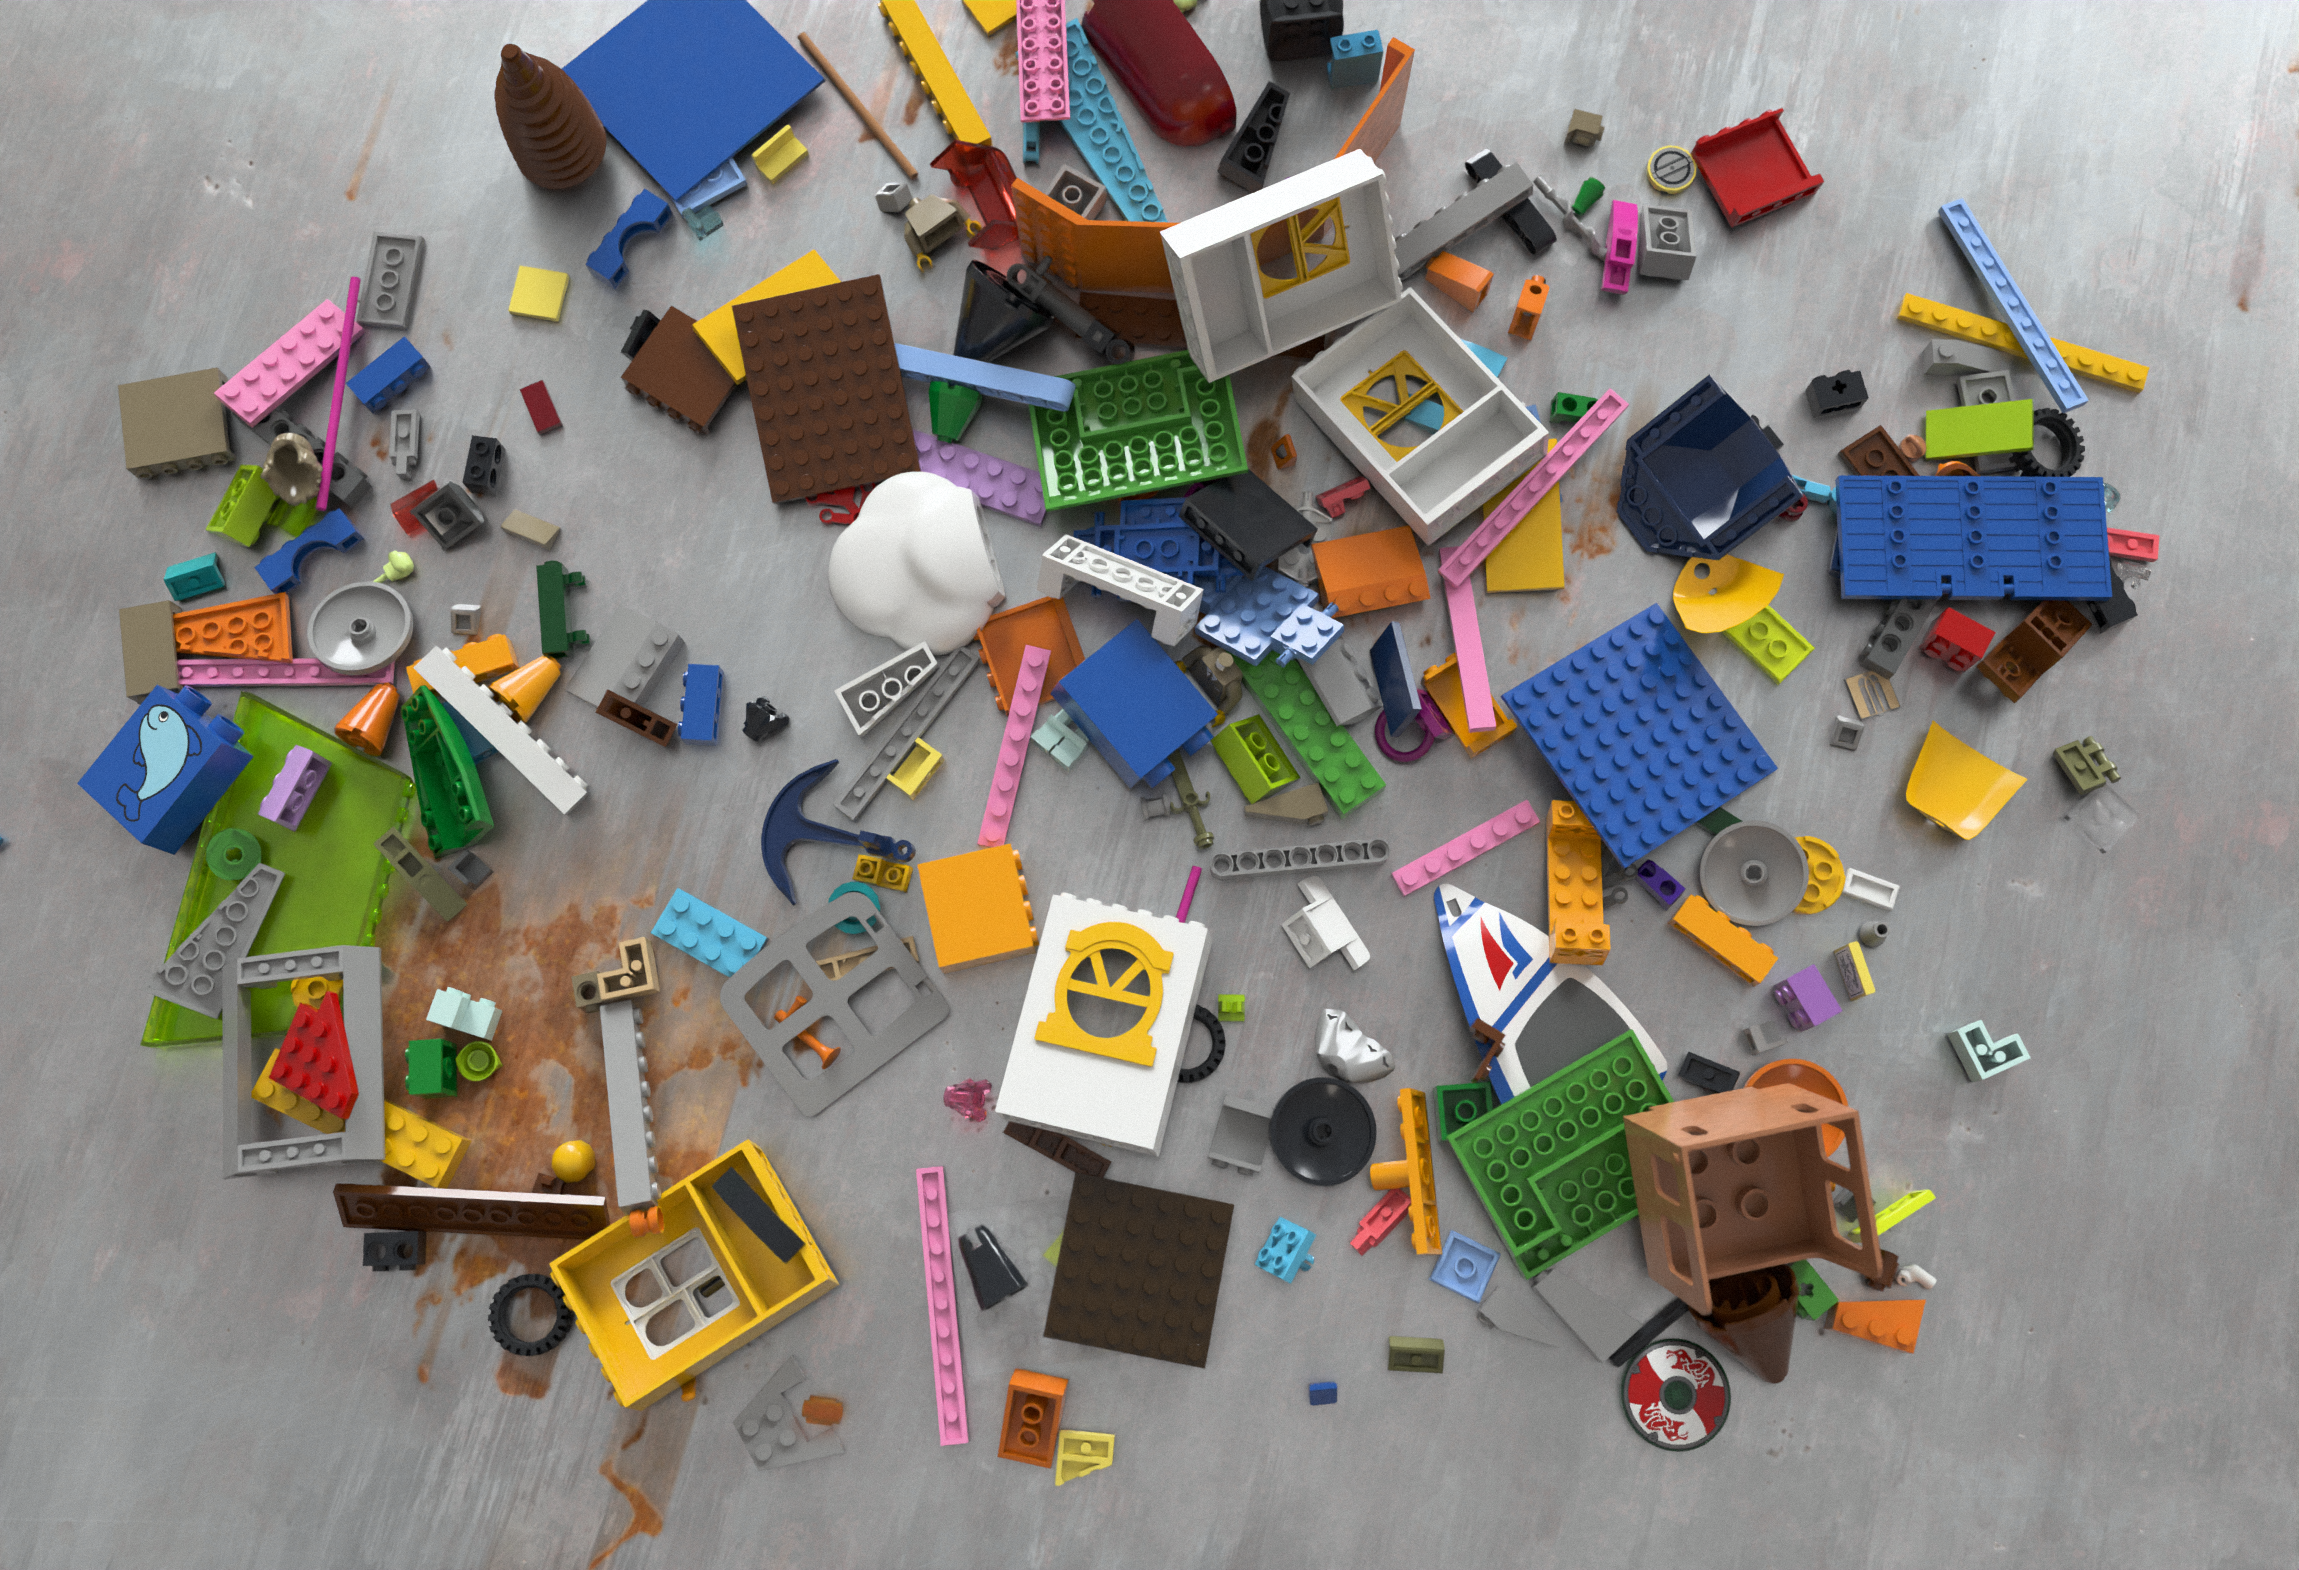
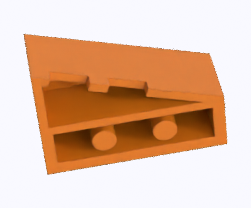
[1824,1299,1926,1354]

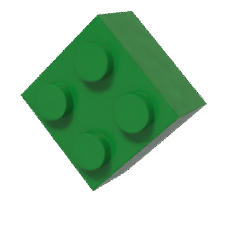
[405,1039,457,1099]
[1433,1082,1493,1142]

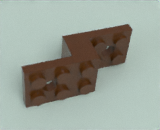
[1976,600,2093,703]

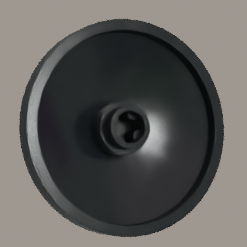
[1269,1077,1377,1186]

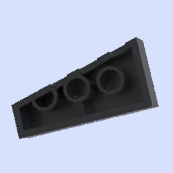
[1217,81,1290,193]

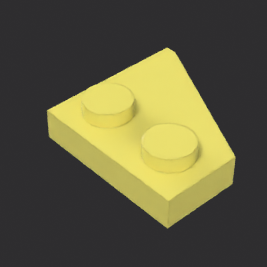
[1055,1429,1115,1486]

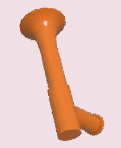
[774,996,841,1069]

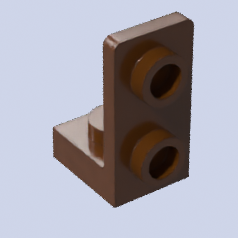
[1468,1018,1506,1084]

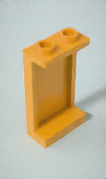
[1420,652,1518,759]

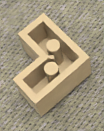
[597,937,660,1003]

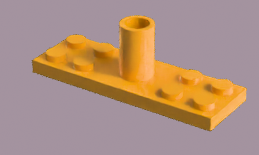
[1370,1088,1442,1256]

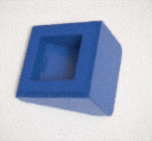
[1308,1382,1337,1406]

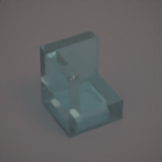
[681,206,724,241]

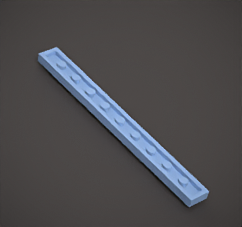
[1938,198,2089,413]

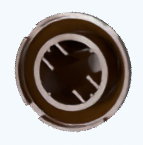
[1688,1264,1800,1384]

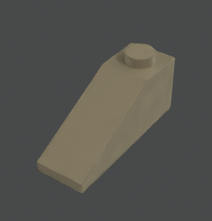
[1243,782,1329,826]

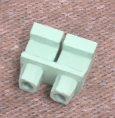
[1031,709,1090,773]

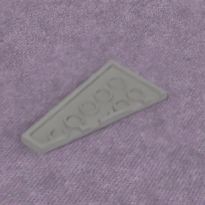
[139,863,286,1019]

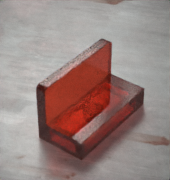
[390,480,439,534]

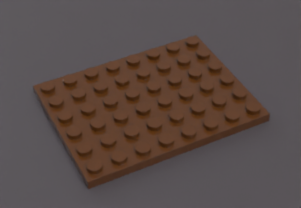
[732,274,921,504]

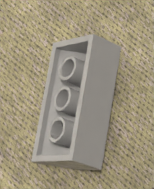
[1298,635,1383,726]

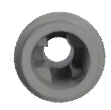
[1860,921,1890,947]

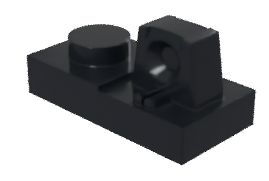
[621,309,661,361]
[1678,1051,1740,1093]

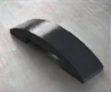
[712,1167,806,1264]

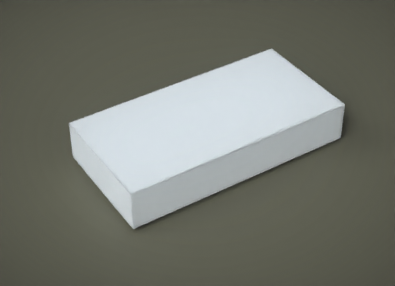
[1841,868,1900,912]

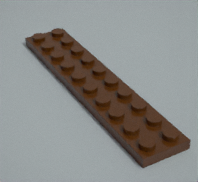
[1075,292,1325,362]
[333,1183,611,1240]

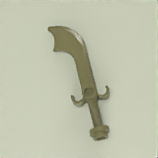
[1167,749,1214,849]

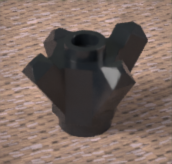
[742,696,789,742]

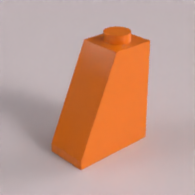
[1425,251,1494,313]

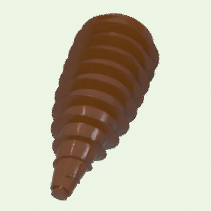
[494,44,606,189]

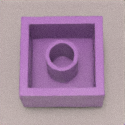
[1773,964,1842,1032]

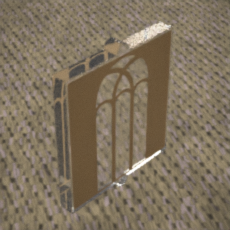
[1844,670,1901,721]

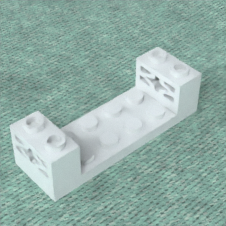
[1037,534,1204,647]

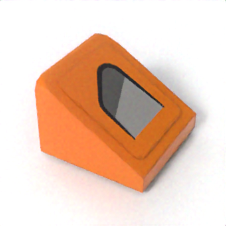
[1271,434,1297,470]

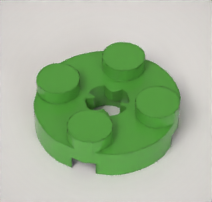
[206,828,261,880]

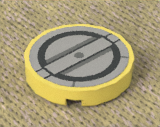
[1646,145,1697,194]

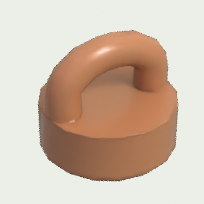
[1899,434,1926,462]

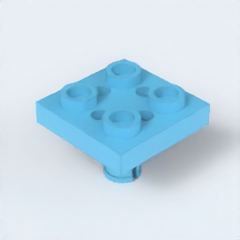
[1254,1217,1316,1284]

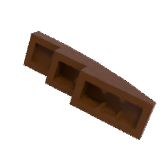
[1002,1121,1111,1178]

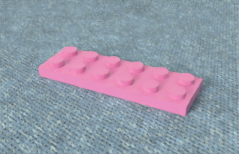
[214,299,365,428]

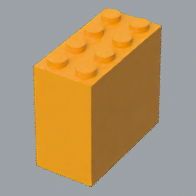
[917,843,1039,974]

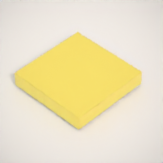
[508,265,570,322]

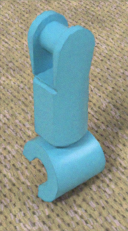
[1020,115,1040,164]
[1792,475,1837,514]

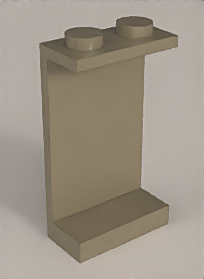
[119,600,183,705]

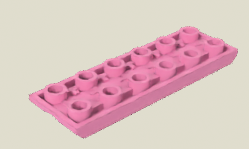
[1016,0,1070,123]

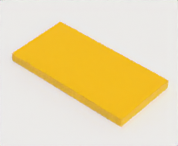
[692,249,841,385]
[1483,438,1565,593]

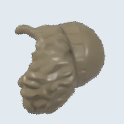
[260,433,323,506]

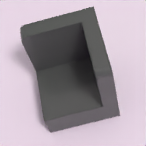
[448,849,494,890]
[1833,1188,1876,1223]

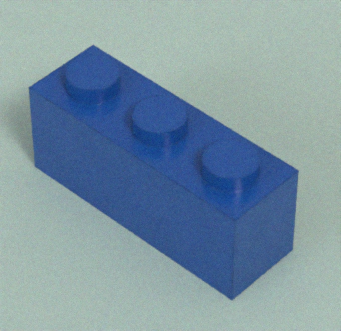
[346,336,431,413]
[678,664,724,746]

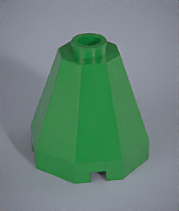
[929,381,983,444]

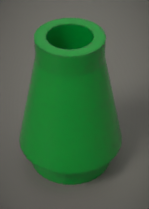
[1571,177,1605,216]

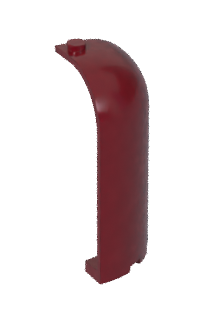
[1081,0,1237,147]

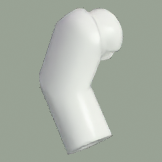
[1895,1264,1937,1290]

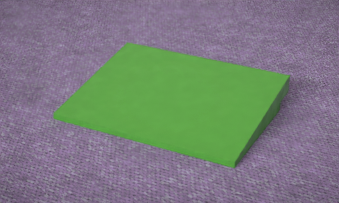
[1029,350,1248,512]
[1446,1029,1674,1280]

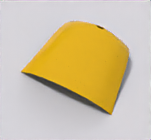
[1673,555,1784,633]
[1906,720,2027,840]

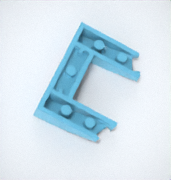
[1405,339,1507,435]

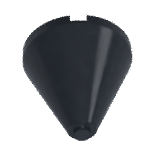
[953,260,1055,363]

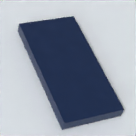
[1370,621,1422,737]

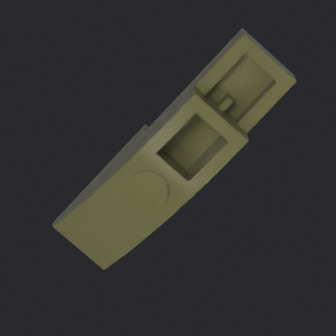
[373,826,468,922]

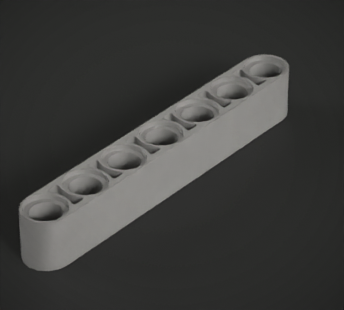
[1210,839,1391,881]

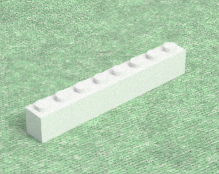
[413,646,590,816]

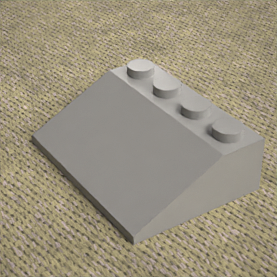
[565,605,685,709]

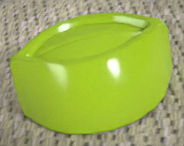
[456,1041,503,1081]

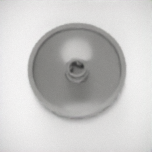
[307,582,413,675]
[1700,820,1809,926]

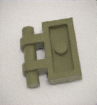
[2053,736,2121,795]

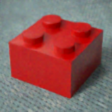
[1919,607,1996,672]

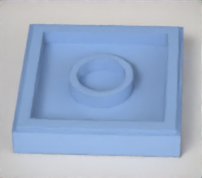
[1429,1230,1501,1304]

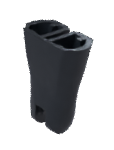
[958,1224,1028,1311]

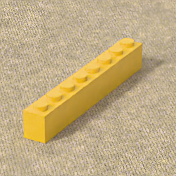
[877,0,993,161]

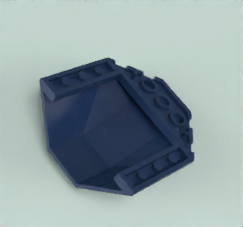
[1617,374,1803,560]

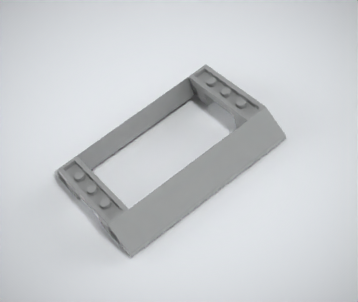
[223,945,385,1180]

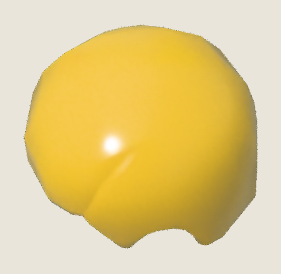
[551,1140,596,1183]

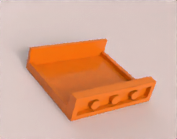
[974,596,1085,717]

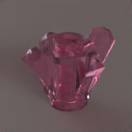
[944,1078,992,1122]

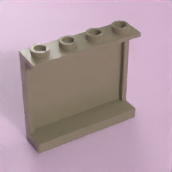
[118,367,236,479]

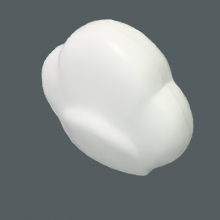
[828,472,1005,656]

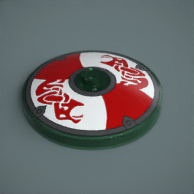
[1619,1338,1731,1452]

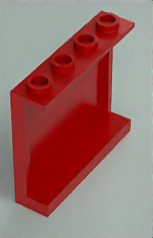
[1690,108,1824,228]

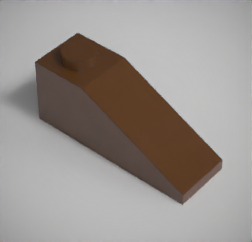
[595,689,677,747]

